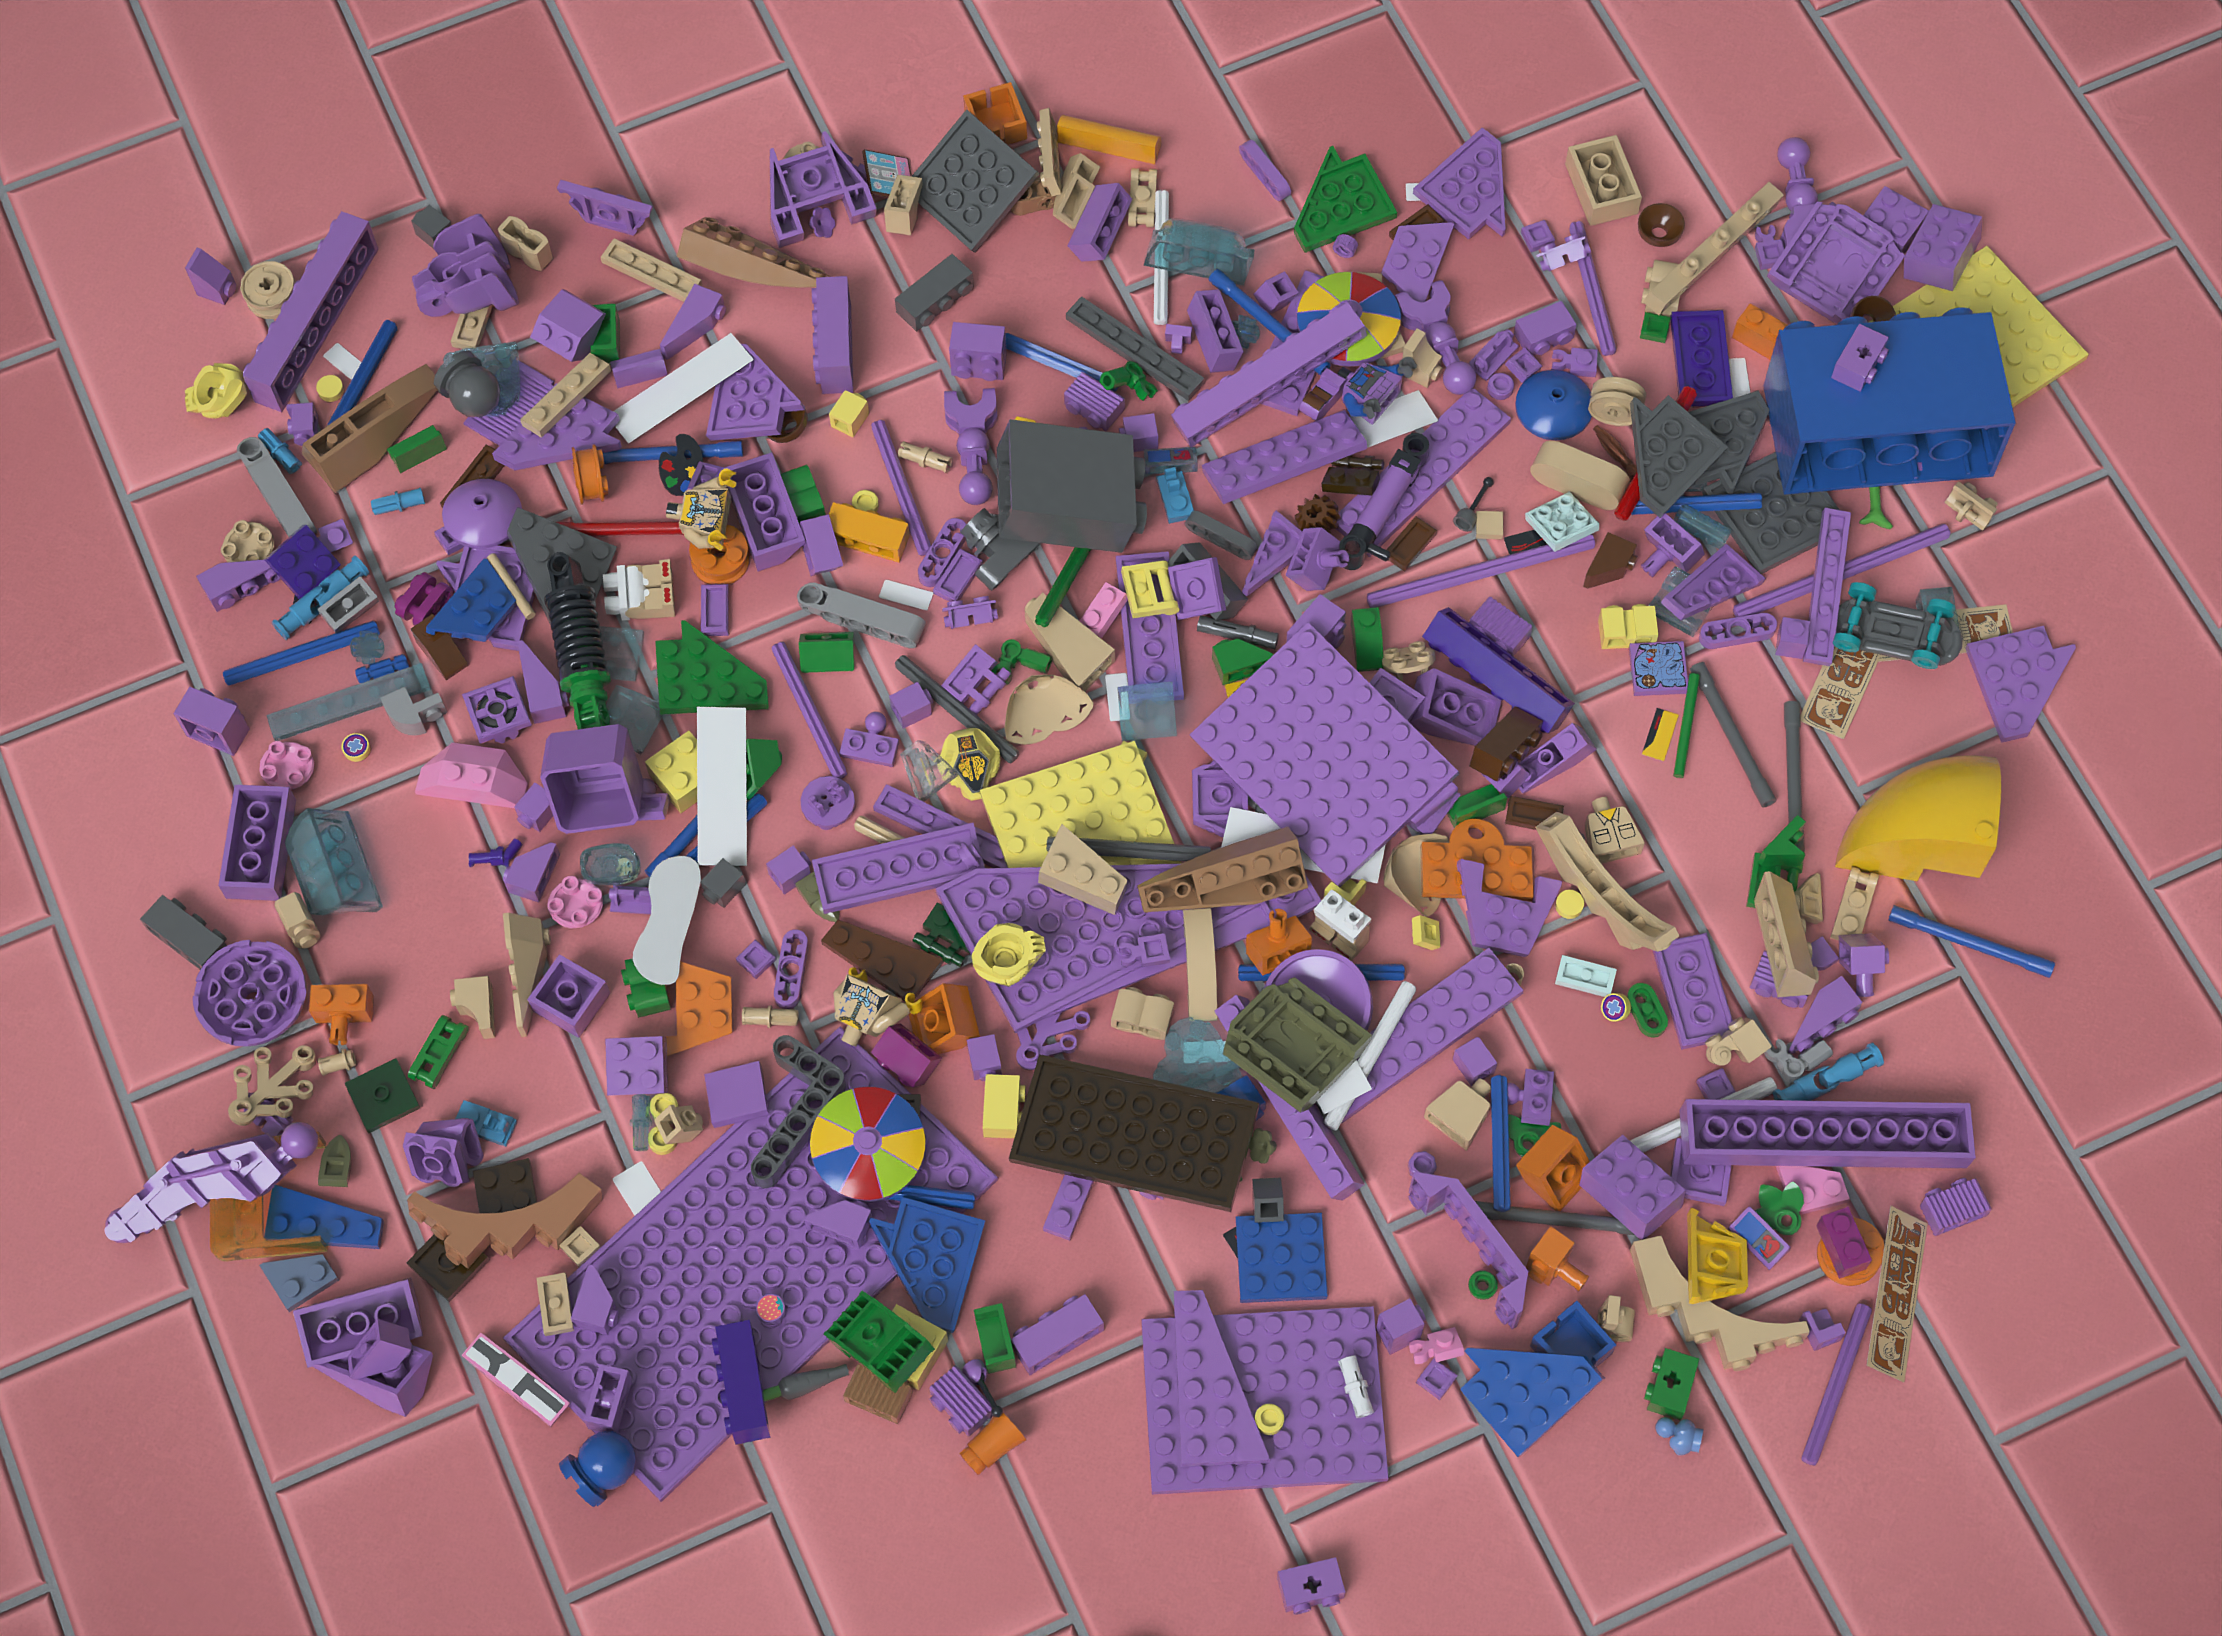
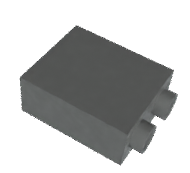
[997,419,1147,553]

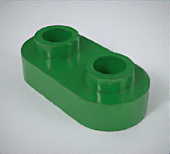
[1627,983,1668,1038]

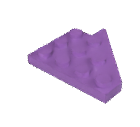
[1413,127,1506,239]
[706,344,805,441]
[492,383,622,470]
[436,545,535,651]
[1965,626,2076,743]

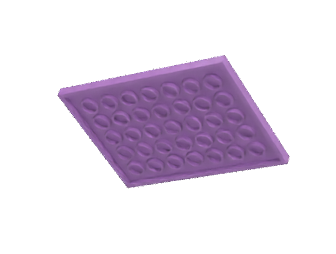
[1190,623,1459,887]
[1142,1306,1389,1495]

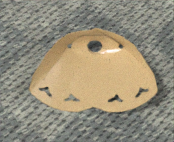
[1005,674,1094,745]
[1383,833,1448,917]

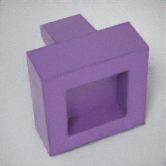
[1165,324,1193,354]

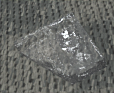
[900,740,958,802]

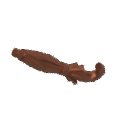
[1593,425,1637,482]

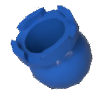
[559,1431,636,1507]

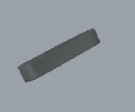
[1185,511,1258,560]

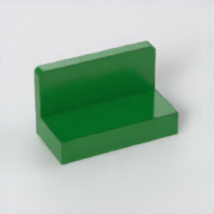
[387,425,447,474]
[799,632,854,673]
[1447,784,1507,828]

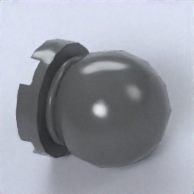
[434,351,501,418]

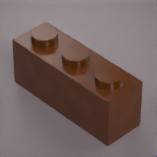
[1469,706,1543,782]

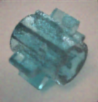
[1232,315,1260,349]
[350,631,384,664]

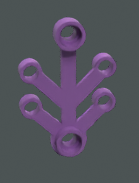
[1016,1011,1090,1070]

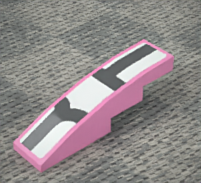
[461,1333,570,1427]

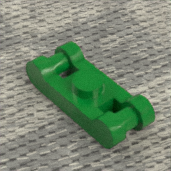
[408,1015,469,1089]

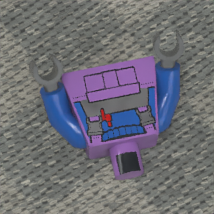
[1337,357,1417,425]

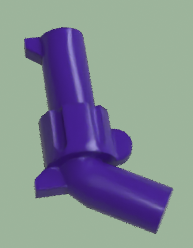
[469,839,522,867]

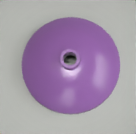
[442,479,522,548]

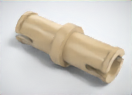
[898,441,953,473]

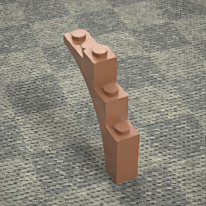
[407,1173,602,1268]

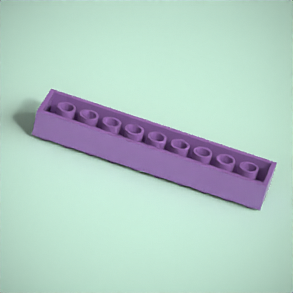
[1679,1099,1976,1168]

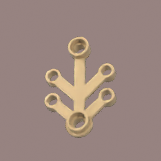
[228,1045,315,1126]

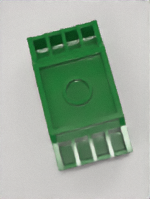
[823,1291,935,1393]

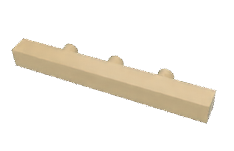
[1644,182,1784,316]

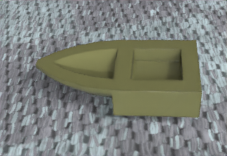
[795,872,840,922]
[318,1135,351,1187]

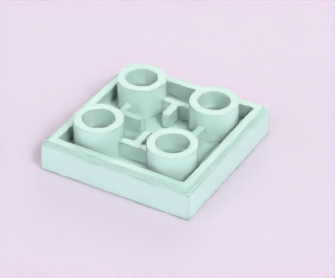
[1525,492,1599,552]

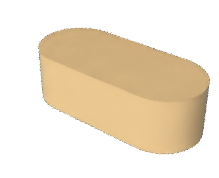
[1530,441,1630,510]

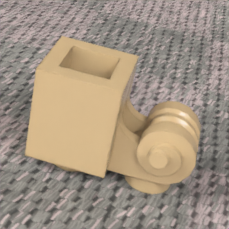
[1705,1017,1772,1065]

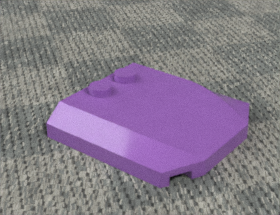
[1767,201,1905,324]

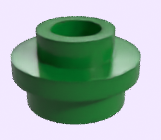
[1468,1271,1498,1300]

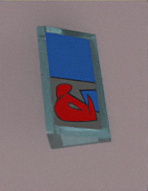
[1144,447,1198,474]

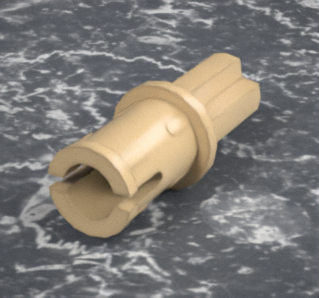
[742,1006,799,1028]

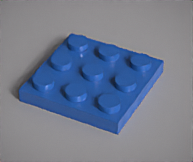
[1235,1213,1327,1303]

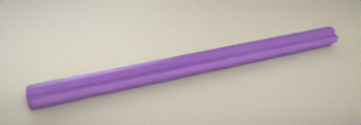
[1733,524,1951,617]
[1367,534,1595,608]

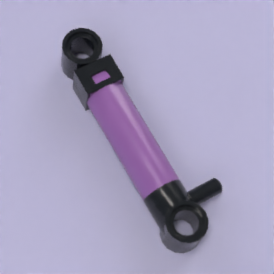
[1339,433,1429,570]

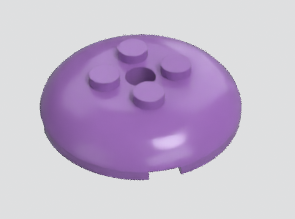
[193,940,306,1046]

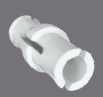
[1338,1356,1374,1418]

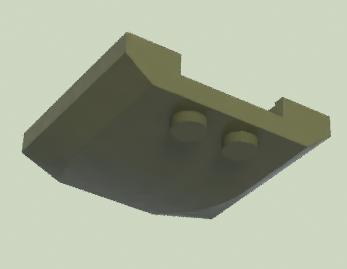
[1223,977,1372,1113]

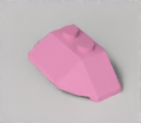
[415,742,528,808]

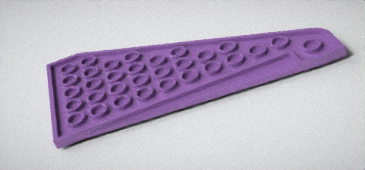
[936,864,1321,1033]

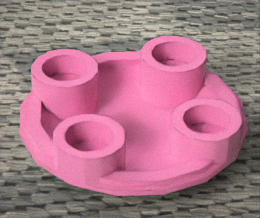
[259,741,314,790]
[547,876,603,928]

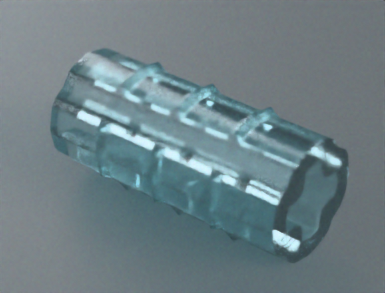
[1674,504,1731,549]

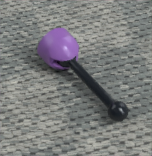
[962,1359,1003,1418]

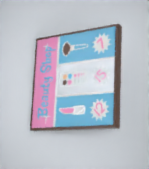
[862,149,911,197]

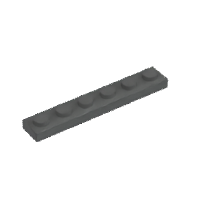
[1066,296,1204,401]

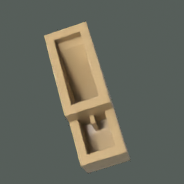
[1053,153,1100,229]

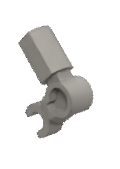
[1764,1039,1833,1084]

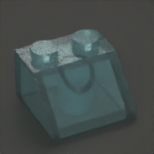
[1117,682,1177,741]

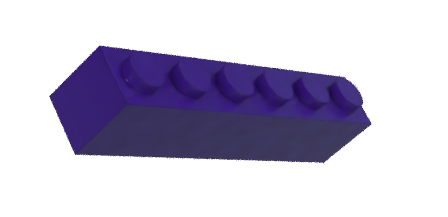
[1422,607,1575,733]

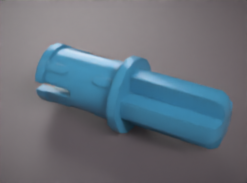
[258,428,302,474]
[371,487,425,515]

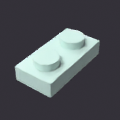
[1555,955,1617,997]

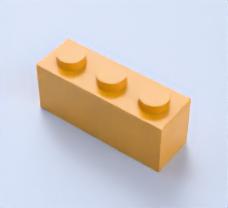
[829,502,910,563]

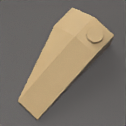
[503,913,551,1037]

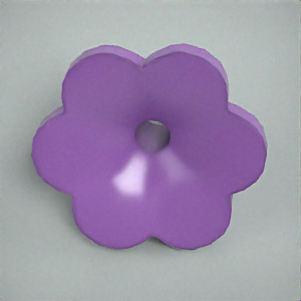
[809,207,835,238]

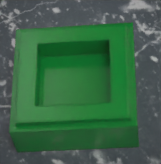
[1640,312,1671,343]

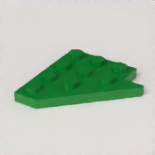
[1294,146,1398,253]
[655,620,768,715]

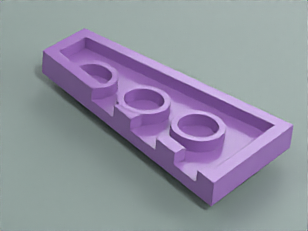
[1661,544,1766,620]

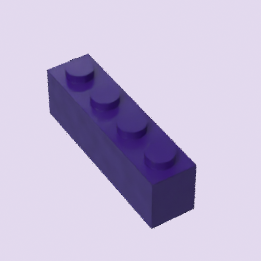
[712,1320,771,1445]

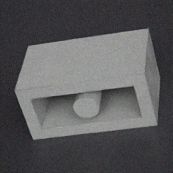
[318,576,379,633]

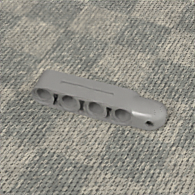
[237,437,318,537]
[797,583,926,648]

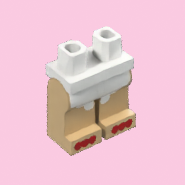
[603,559,675,621]
[1310,889,1371,961]

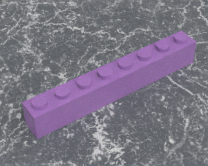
[1171,302,1367,447]
[1215,995,1365,1201]

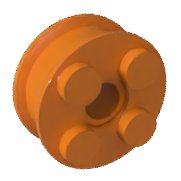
[571,444,608,505]
[689,524,749,585]
[1817,1217,1885,1286]

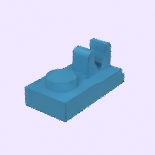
[1156,467,1194,524]
[455,1100,518,1147]

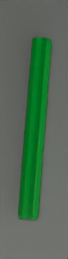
[1035,547,1091,627]

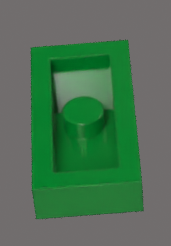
[1758,815,1806,866]

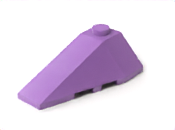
[305,1345,433,1417]

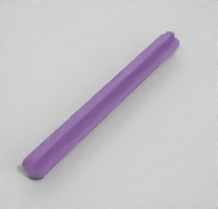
[1569,221,1616,356]
[871,420,931,556]
[772,642,847,778]
[1801,1303,1872,1466]

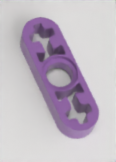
[1239,139,1291,201]
[918,518,966,587]
[1699,613,1777,649]
[774,929,809,1009]

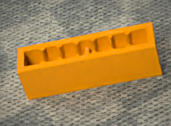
[1057,115,1161,164]

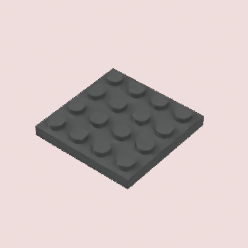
[911,109,1040,253]
[1702,452,1850,574]

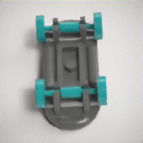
[1833,582,1963,669]

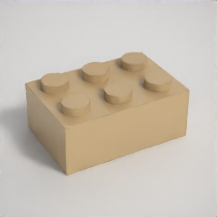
[1565,135,1642,226]

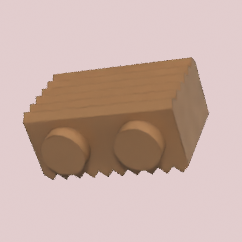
[843,1364,912,1424]

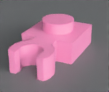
[1409,1327,1464,1364]

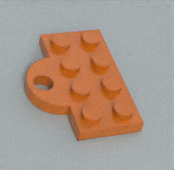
[1420,819,1533,901]

